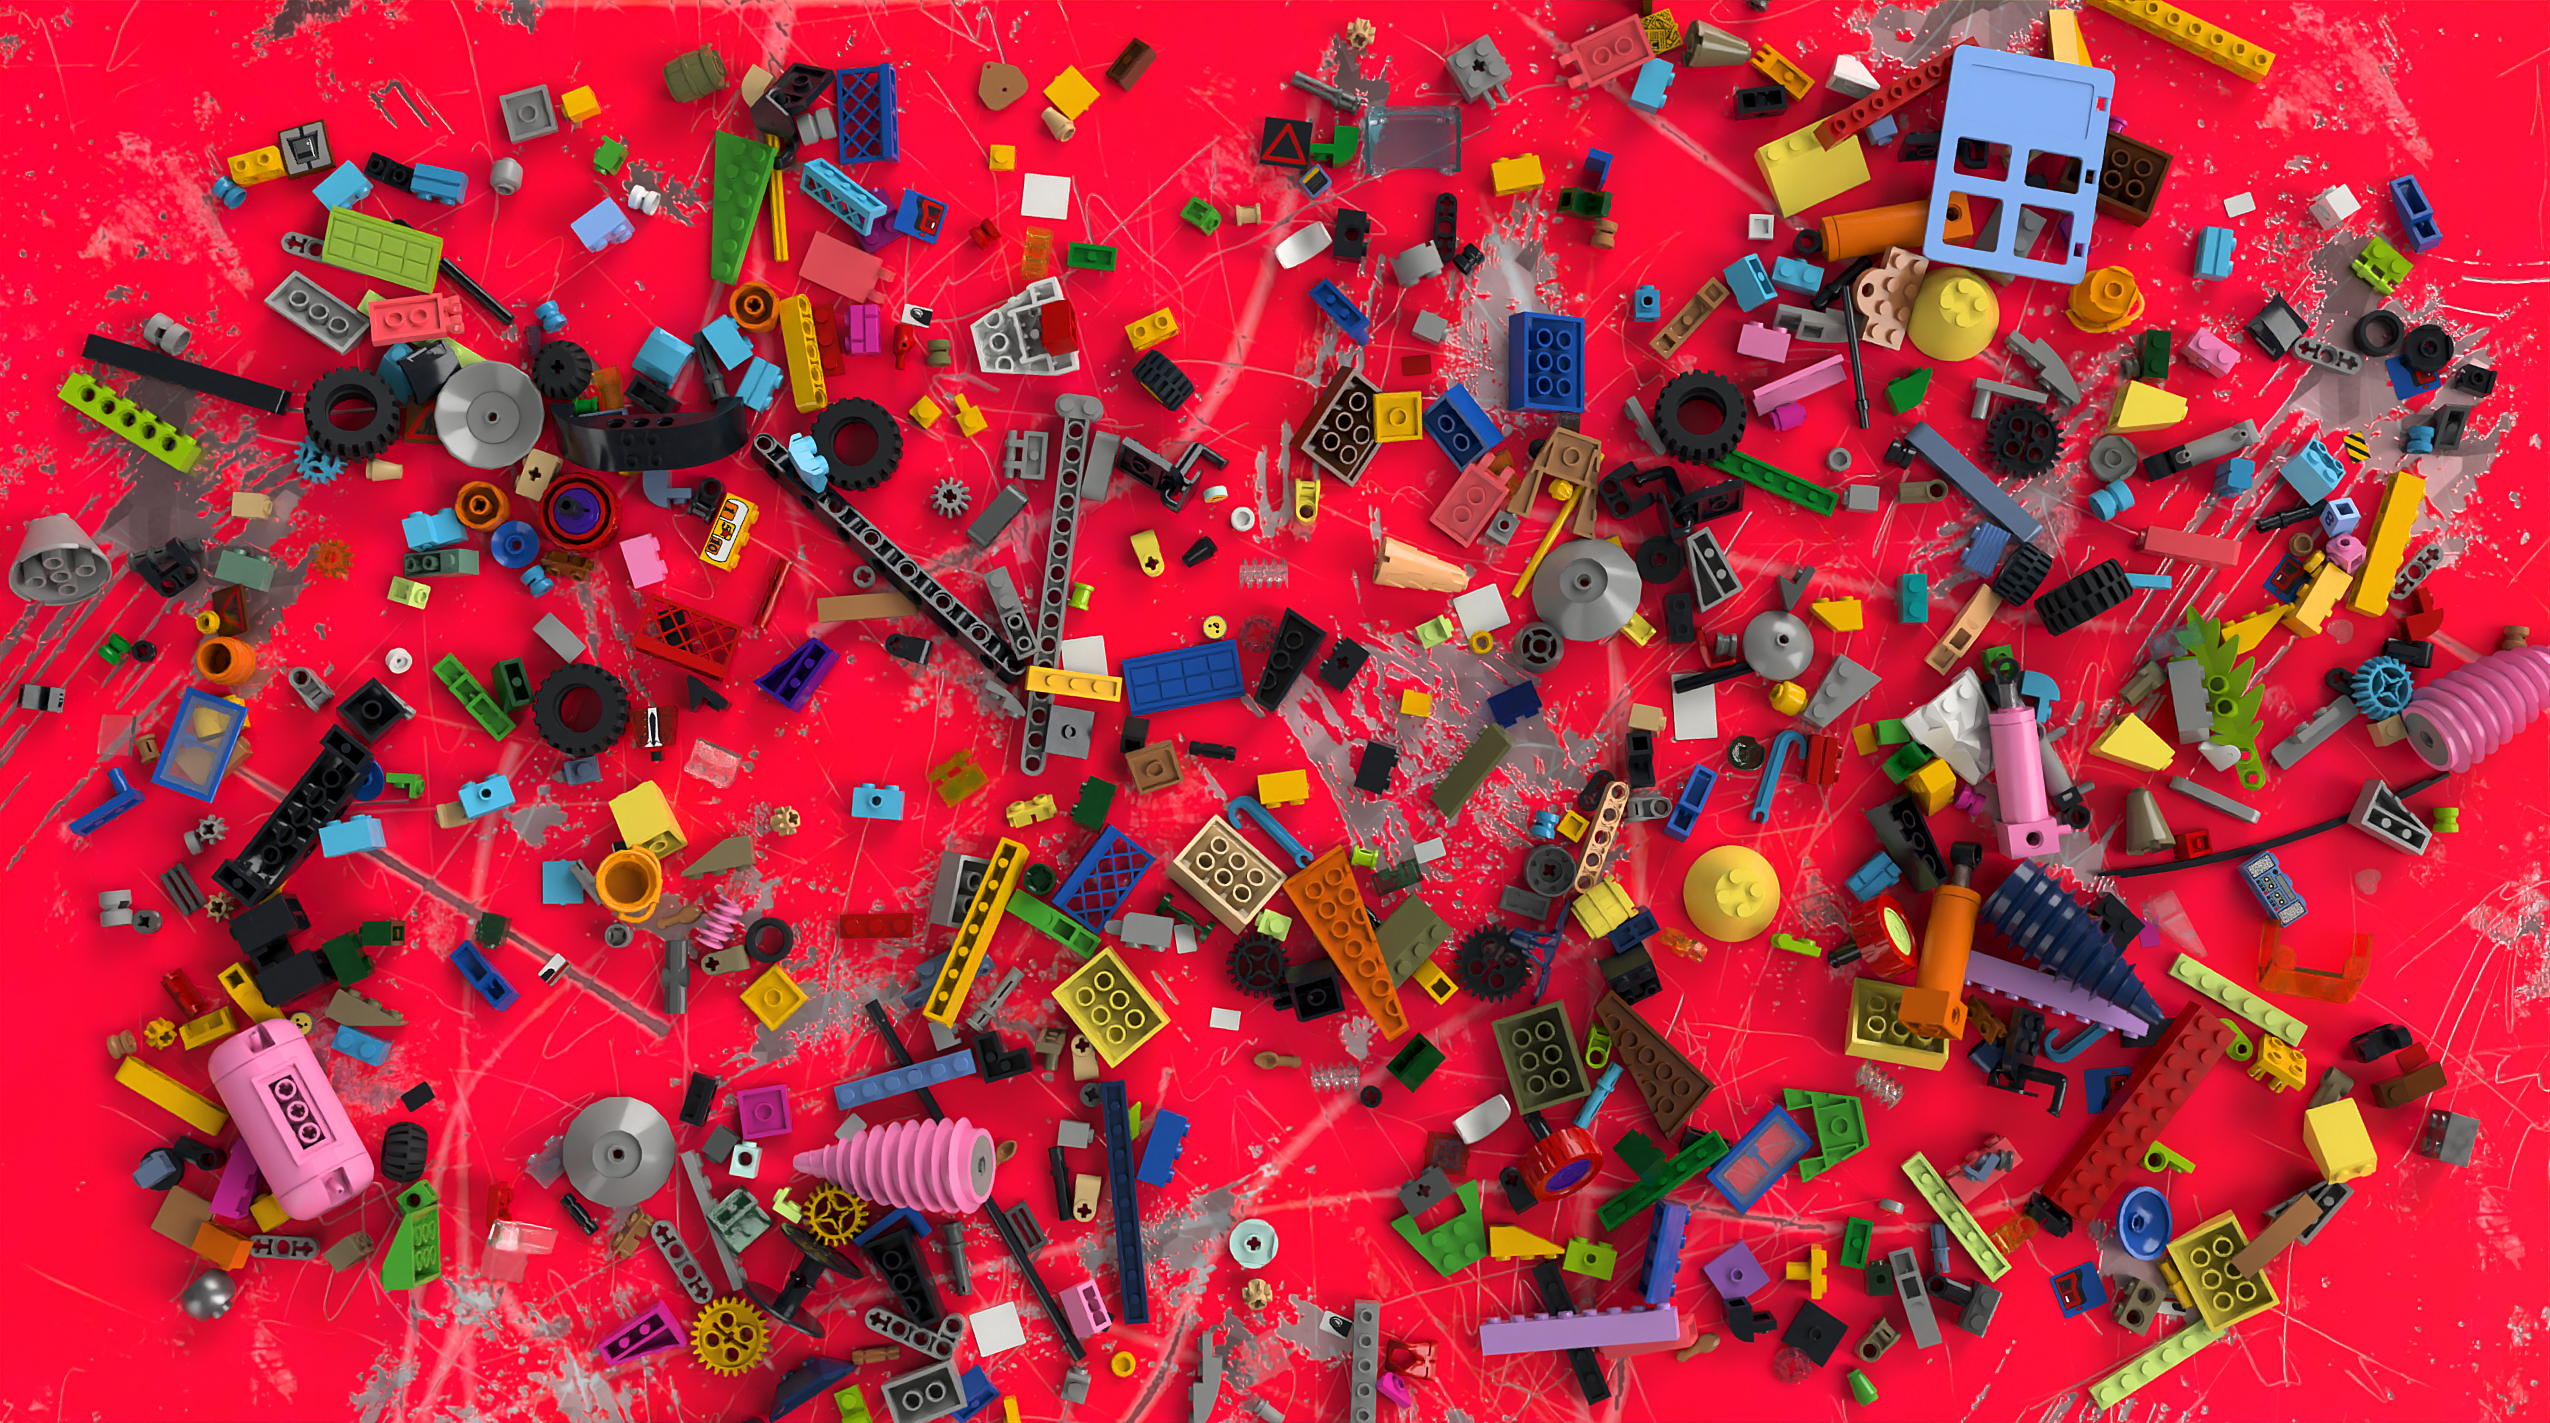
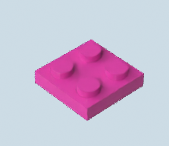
[737,1084,793,1140]

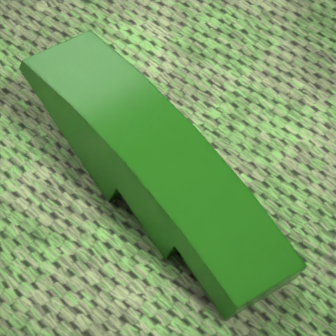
[432,652,517,742]

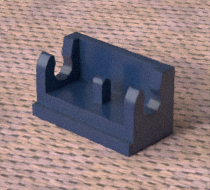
[1606,905,1661,954]

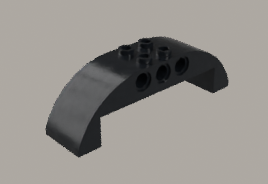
[550,396,749,472]
[211,723,374,908]

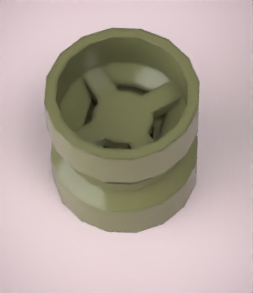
[927,339,951,367]

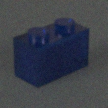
[1486,680,1543,729]

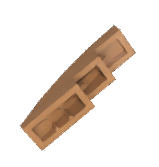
[817,592,918,623]
[2230,1192,2323,1280]

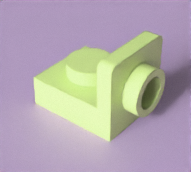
[387,576,431,609]
[1415,615,1454,650]
[1254,909,1293,941]
[772,1186,804,1224]

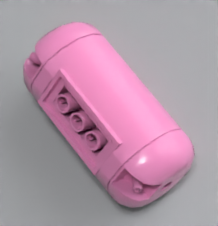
[208,1018,374,1220]

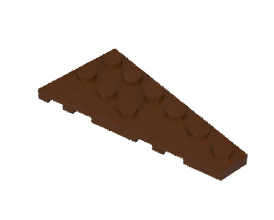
[1593,989,1716,1141]

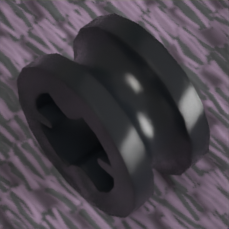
[132,640,157,662]
[1360,1086,1382,1108]

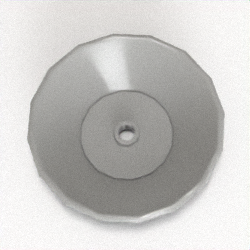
[434,360,545,470]
[1532,538,1642,642]
[563,1097,675,1207]

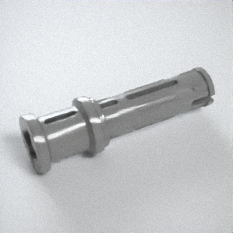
[965,966,1025,1034]

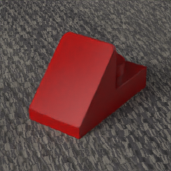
[2173,829,2213,860]

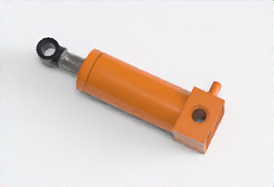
[1897,841,1983,1040]

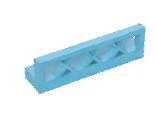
[800,158,887,236]

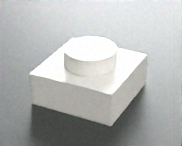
[1748,214,1774,240]

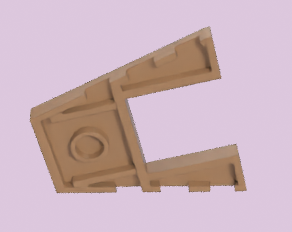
[1504,426,1602,539]

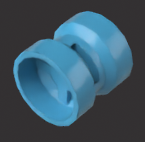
[212,175,247,209]
[534,300,568,333]
[2407,426,2435,454]
[520,565,554,598]
[1530,810,1560,840]

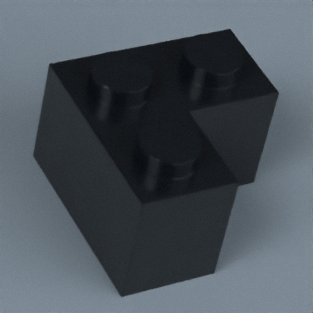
[2087,892,2145,949]
[972,1029,1034,1084]

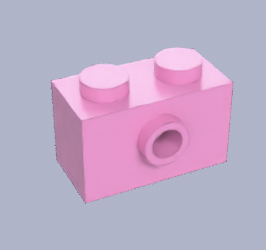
[1737,321,1791,364]
[2180,327,2241,379]
[620,533,668,589]
[1059,1279,1112,1338]

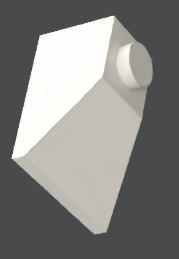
[1825,54,1880,100]

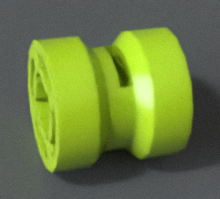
[2433,808,2459,833]

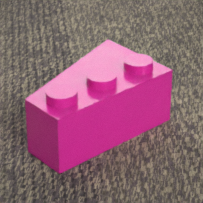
[209,1137,264,1219]
[596,1298,689,1367]

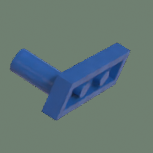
[1308,278,1370,346]
[69,767,146,837]
[853,1206,933,1248]

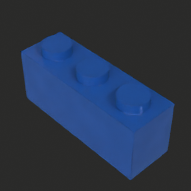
[1136,1107,1191,1188]

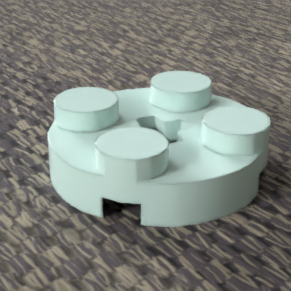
[1230,1218,1278,1268]

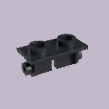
[2023,1192,2073,1238]

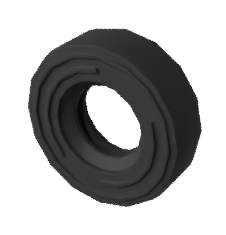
[139,1147,185,1191]

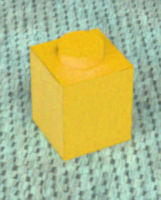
[560,85,601,123]

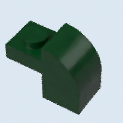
[1556,187,1613,222]

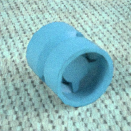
[2088,479,2135,522]

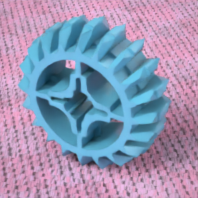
[2350,656,2415,721]

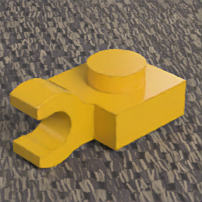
[954,393,988,438]

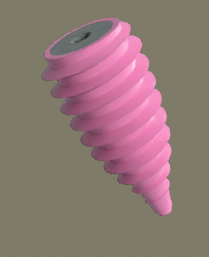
[2401,644,2550,773]
[793,1117,996,1214]

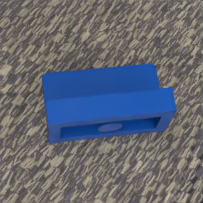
[1583,147,1614,192]
[950,1365,1001,1423]

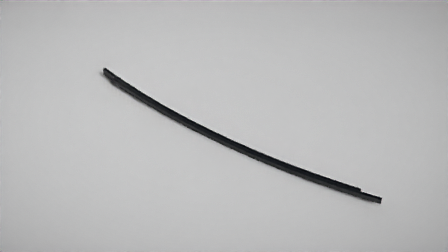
[2096,771,2451,878]

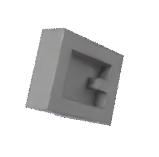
[1060,1366,1092,1404]

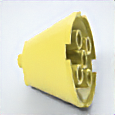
[1906,267,1999,362]
[1683,845,1780,942]

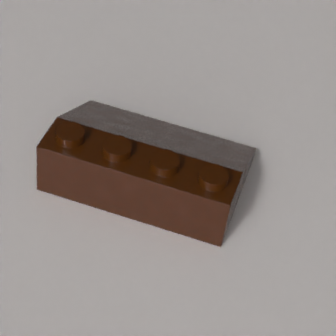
[2052,128,2174,228]
[1289,365,1385,488]

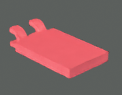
[1558,14,1656,90]
[798,231,896,304]
[368,293,465,347]
[1429,451,1515,548]

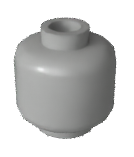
[490,157,523,195]

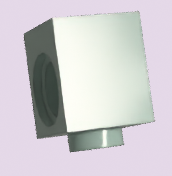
[729,1140,763,1178]

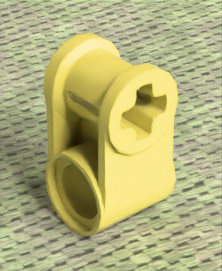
[1295,478,1320,526]
[1130,529,1164,577]

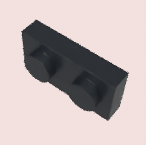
[658,608,694,654]

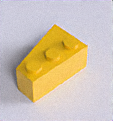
[2280,561,2353,638]
[1904,758,1956,817]

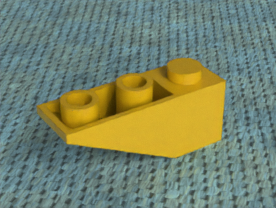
[2219,603,2289,655]
[218,961,286,1025]
[1488,1224,1565,1261]

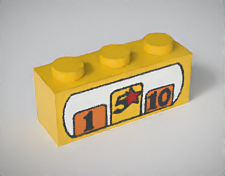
[699,493,759,572]

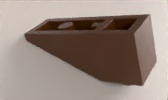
[2370,1061,2448,1109]

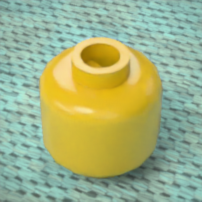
[1770,681,1808,716]

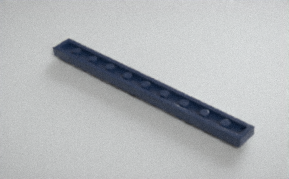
[1100,1079,1150,1325]

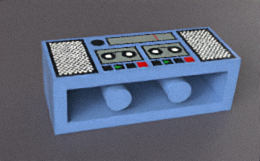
[2237,851,2308,928]

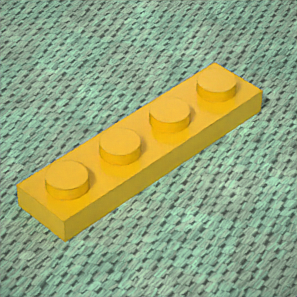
[1025,666,1122,702]

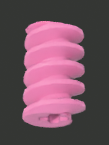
[695,895,743,950]

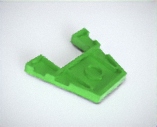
[1782,1088,1869,1183]
[1391,1179,1488,1277]

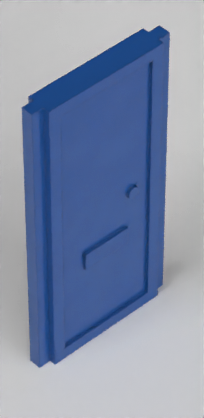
[1122,639,1246,717]

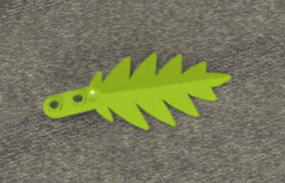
[2170,604,2266,791]

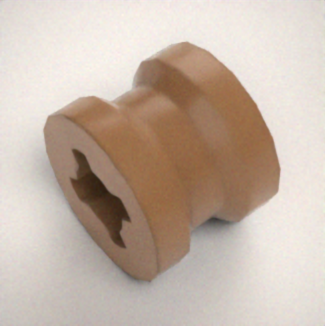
[107,1030,137,1059]

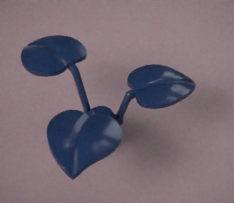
[1509,898,1570,1005]

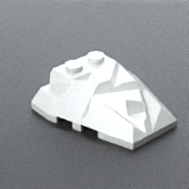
[970,276,1079,376]
[1901,666,1995,786]

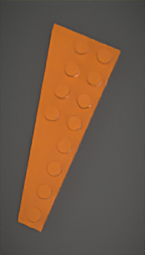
[1281,845,1410,1042]

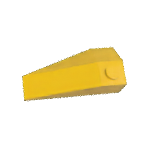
[2048,10,2098,103]

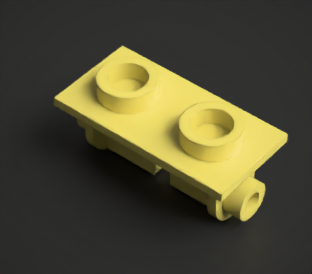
[1006,794,1058,828]

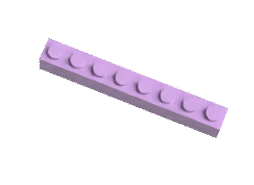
[1964,950,2149,1039]
[1479,1303,1680,1355]

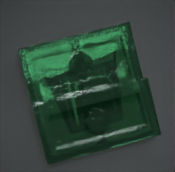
[706,1185,774,1256]

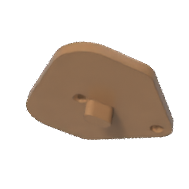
[978,62,1028,111]

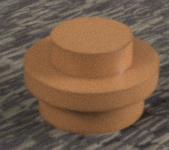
[2288,533,2314,557]

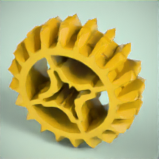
[803,1181,870,1247]

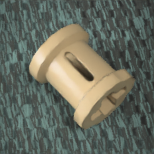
[1236,203,1261,227]

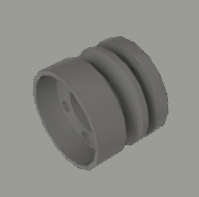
[1523,844,1577,897]

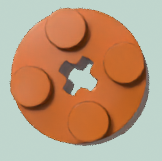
[730,281,780,334]
[455,481,511,532]

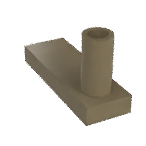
[1035,1027,1067,1070]

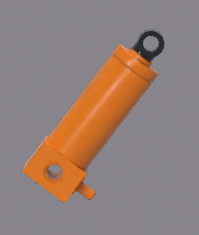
[1792,191,1974,262]

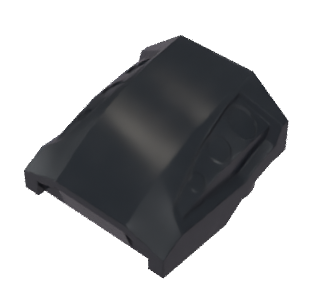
[2243,292,2309,362]
[396,339,462,404]

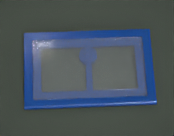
[151,686,249,803]
[1705,1103,1815,1215]

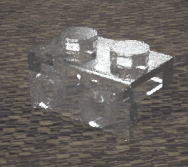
[683,737,743,789]

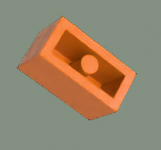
[191,1221,255,1271]

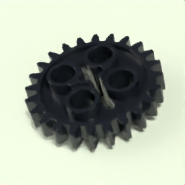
[1985,402,2065,480]
[1453,924,1533,1003]

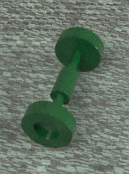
[1155,892,1216,944]

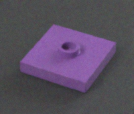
[1702,1239,1771,1299]

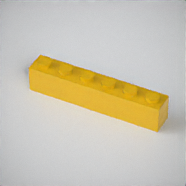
[2345,471,2427,618]

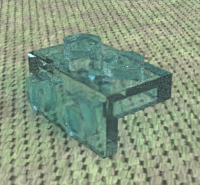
[524,1133,565,1189]

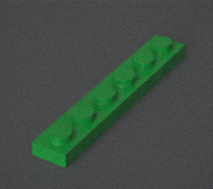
[1701,450,1840,518]
[1596,1130,1730,1232]

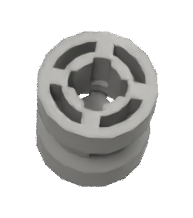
[605,923,634,948]

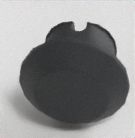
[1528,439,1546,459]

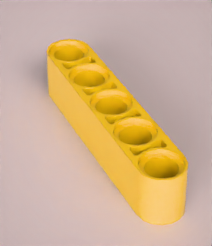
[779,294,827,414]
[115,1055,230,1136]

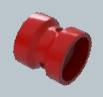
[968,217,1002,251]

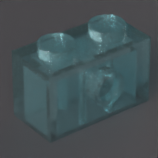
[2146,620,2205,661]

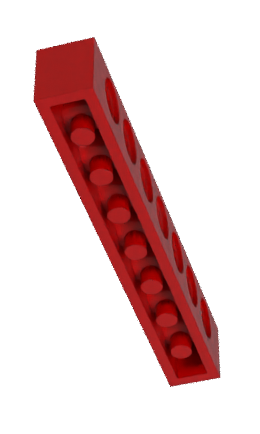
[1813,36,1980,152]

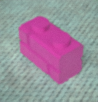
[845,304,881,357]

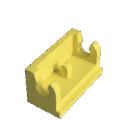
[1619,612,1656,648]

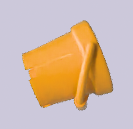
[2065,266,2145,333]
[595,844,663,923]

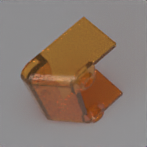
[2256,919,2374,1004]

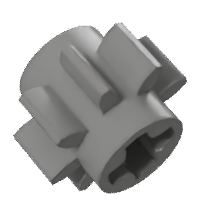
[195,814,229,845]

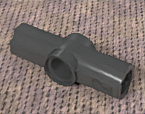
[662,940,690,1014]

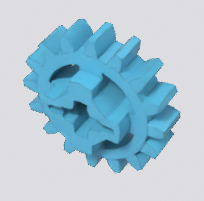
[293,435,348,484]

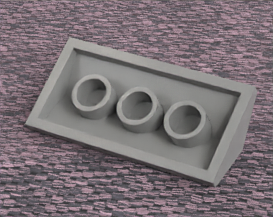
[264,270,371,356]

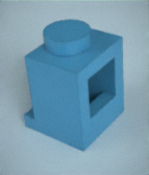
[1633,285,1660,322]

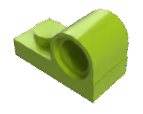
[2138,1140,2196,1174]
[834,1383,873,1423]

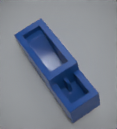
[2389,174,2443,254]
[1662,763,1718,843]
[449,940,521,1012]

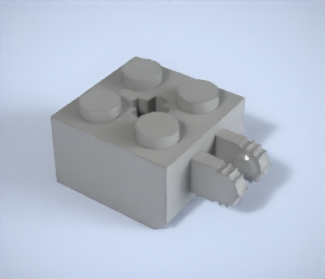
[1445,34,1512,110]
[1104,912,1175,952]

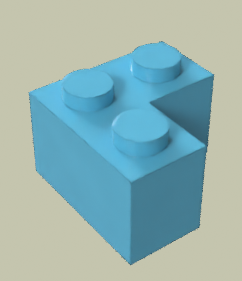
[401,508,468,552]
[319,814,386,858]

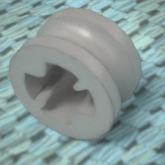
[853,566,876,589]

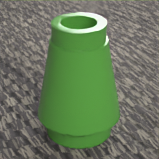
[1847,1368,1879,1407]

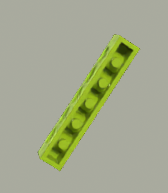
[58,372,202,473]

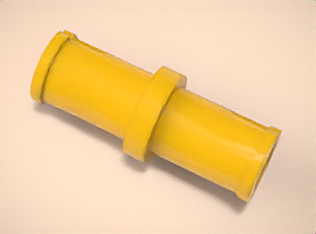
[2157,1258,2196,1309]

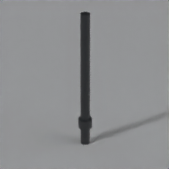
[1841,285,1870,429]

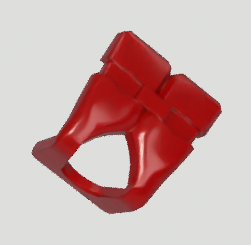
[1696,627,1736,669]
[1385,1338,1439,1381]

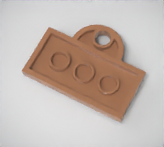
[1852,245,1929,351]

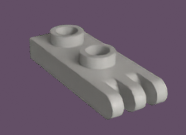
[1623,396,1666,457]

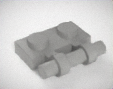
[1003,430,1049,481]

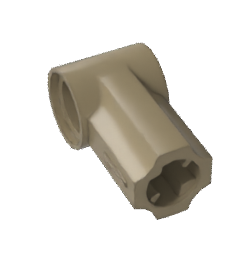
[1898,479,1948,504]
[2118,659,2169,707]
[2307,1066,2354,1109]

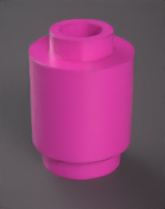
[1769,402,1807,431]

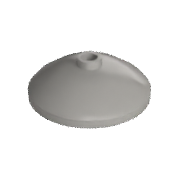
[1742,610,1814,681]

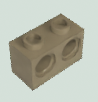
[323,1231,376,1273]
[2111,1277,2166,1337]

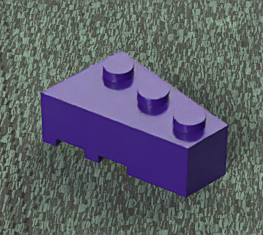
[753,637,841,713]

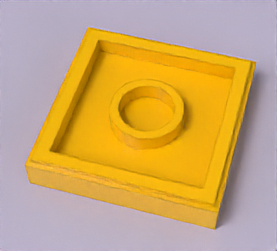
[1373,391,1422,443]
[739,963,809,1032]

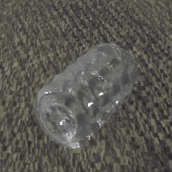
[1239,558,1288,589]
[1851,1059,1906,1111]
[1310,1060,1360,1094]

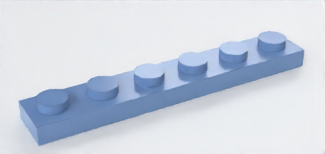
[833,1048,978,1111]

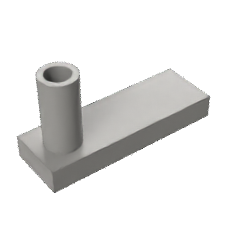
[1971,377,2048,420]

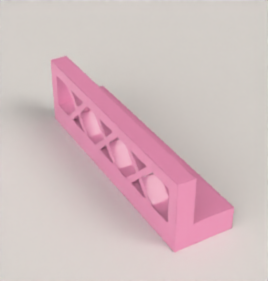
[1748,354,1847,417]

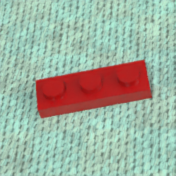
[811,303,846,378]
[840,913,914,939]

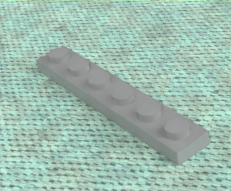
[680,1149,748,1291]

